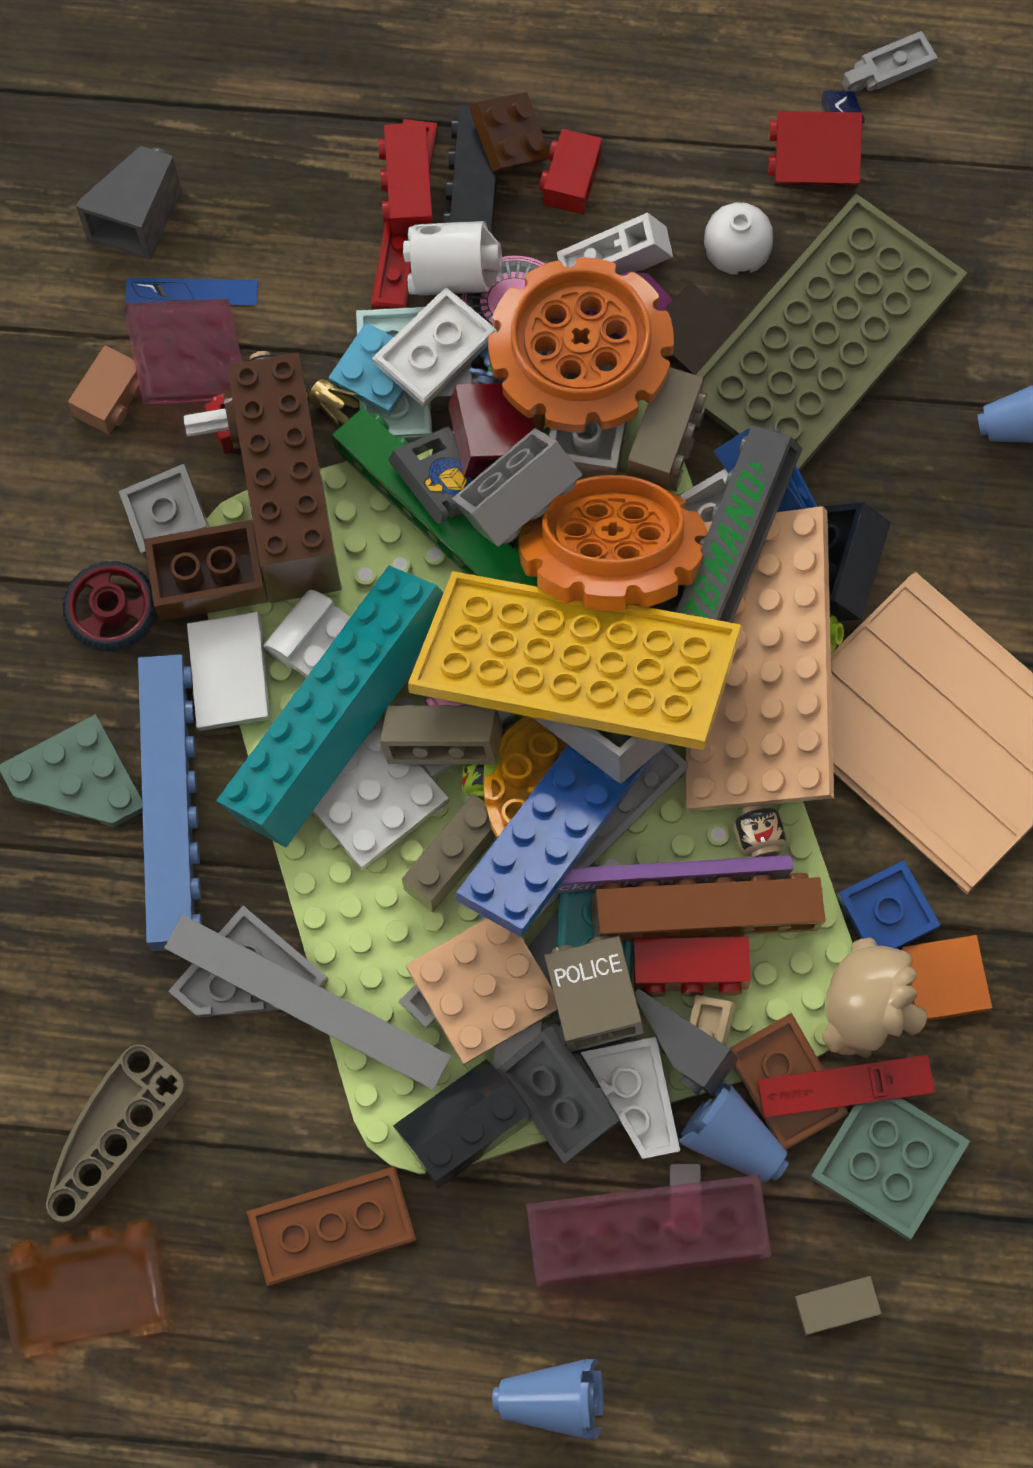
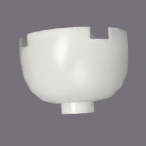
[704,202,773,275]

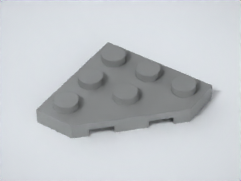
[168,906,329,1018]

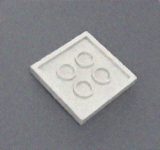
[313,719,449,871]

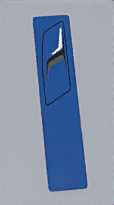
[125,278,258,305]

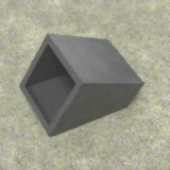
[76,146,182,260]

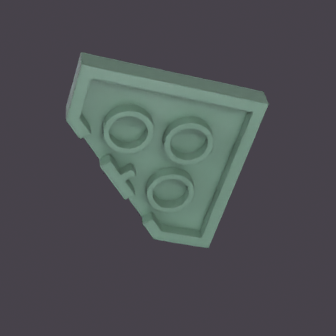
[0,714,143,827]

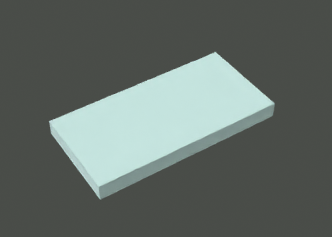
[356,307,432,442]

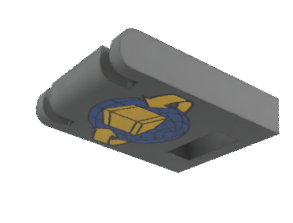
[388,427,476,523]

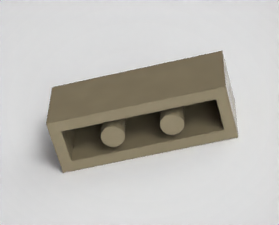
[380,705,503,765]
[402,793,496,912]

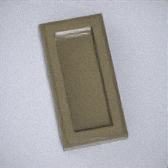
[794,1276,882,1336]

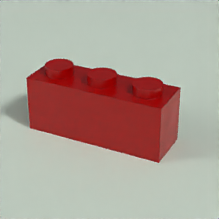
[378,122,433,235]
[633,937,750,997]

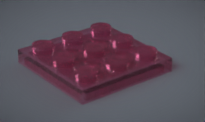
[124,299,242,404]

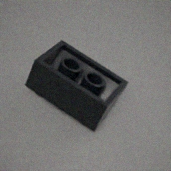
[823,502,891,621]
[393,1059,531,1189]

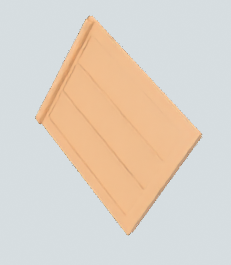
[831,572,1033,894]

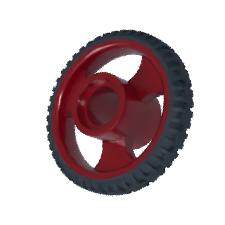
[62,561,157,652]

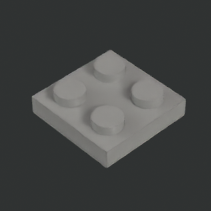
[119,464,209,558]

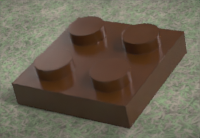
[469,92,549,173]

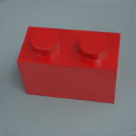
[539,129,602,215]

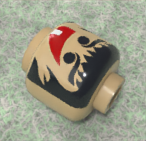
[733,805,787,857]

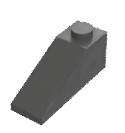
[634,989,739,1096]

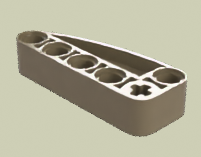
[46,1044,188,1227]

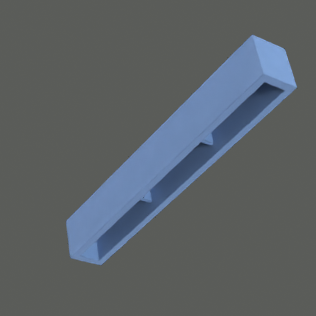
[138,655,202,952]

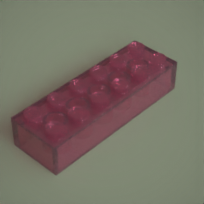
[526,1175,771,1288]

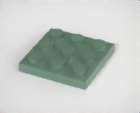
[810,1098,970,1241]

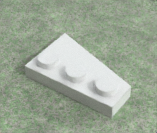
[581,1037,680,1159]

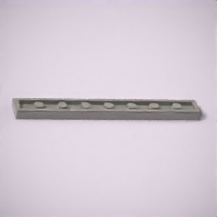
[164,914,452,1090]

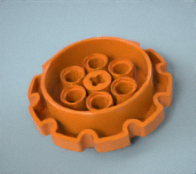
[488,257,674,433]
[519,475,707,611]

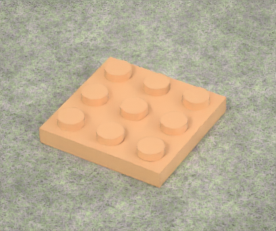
[406,919,558,1066]

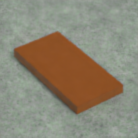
[246,1166,417,1288]

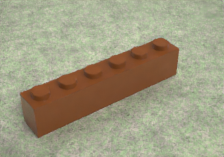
[591,873,826,942]

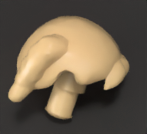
[822,938,927,1058]

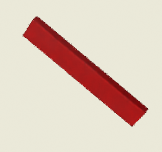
[371,119,438,310]

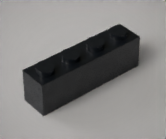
[443,105,498,235]

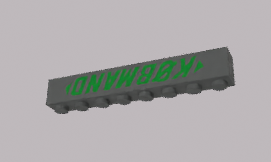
[672,425,803,623]

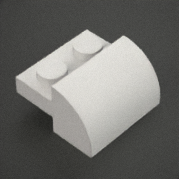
[263,590,351,678]

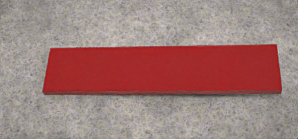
[757,1055,935,1119]

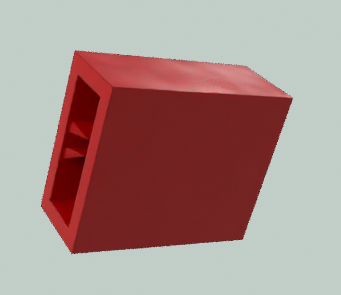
[768,111,862,187]

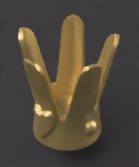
[308,379,360,425]

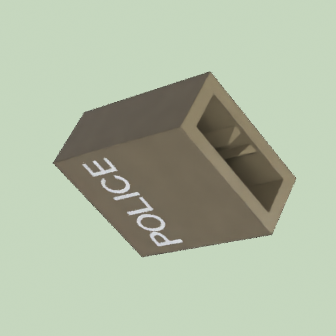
[544,935,644,1052]

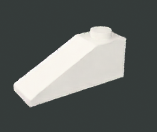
[557,212,673,275]

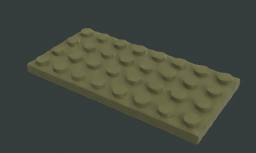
[696,194,967,471]

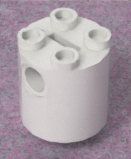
[403,221,502,296]

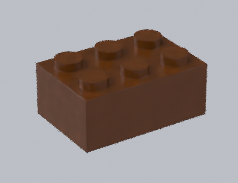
[144,520,268,622]

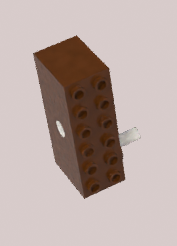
[184,352,342,603]

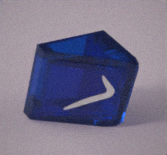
[821,90,865,124]

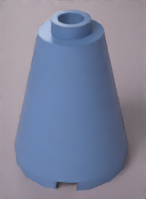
[977,385,1033,443]
[678,1080,789,1183]
[492,1359,604,1440]

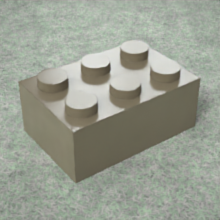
[627,367,707,491]

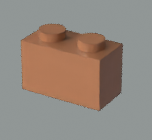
[68,345,146,435]

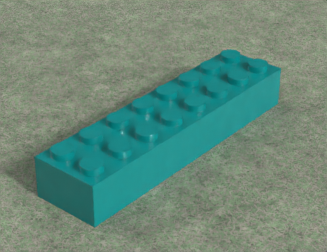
[216,565,443,847]

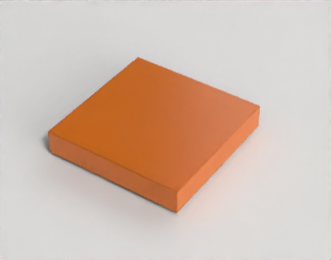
[901,935,992,1021]

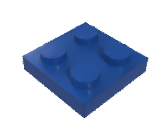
[837,860,941,949]

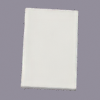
[372,287,497,407]
[187,612,271,731]

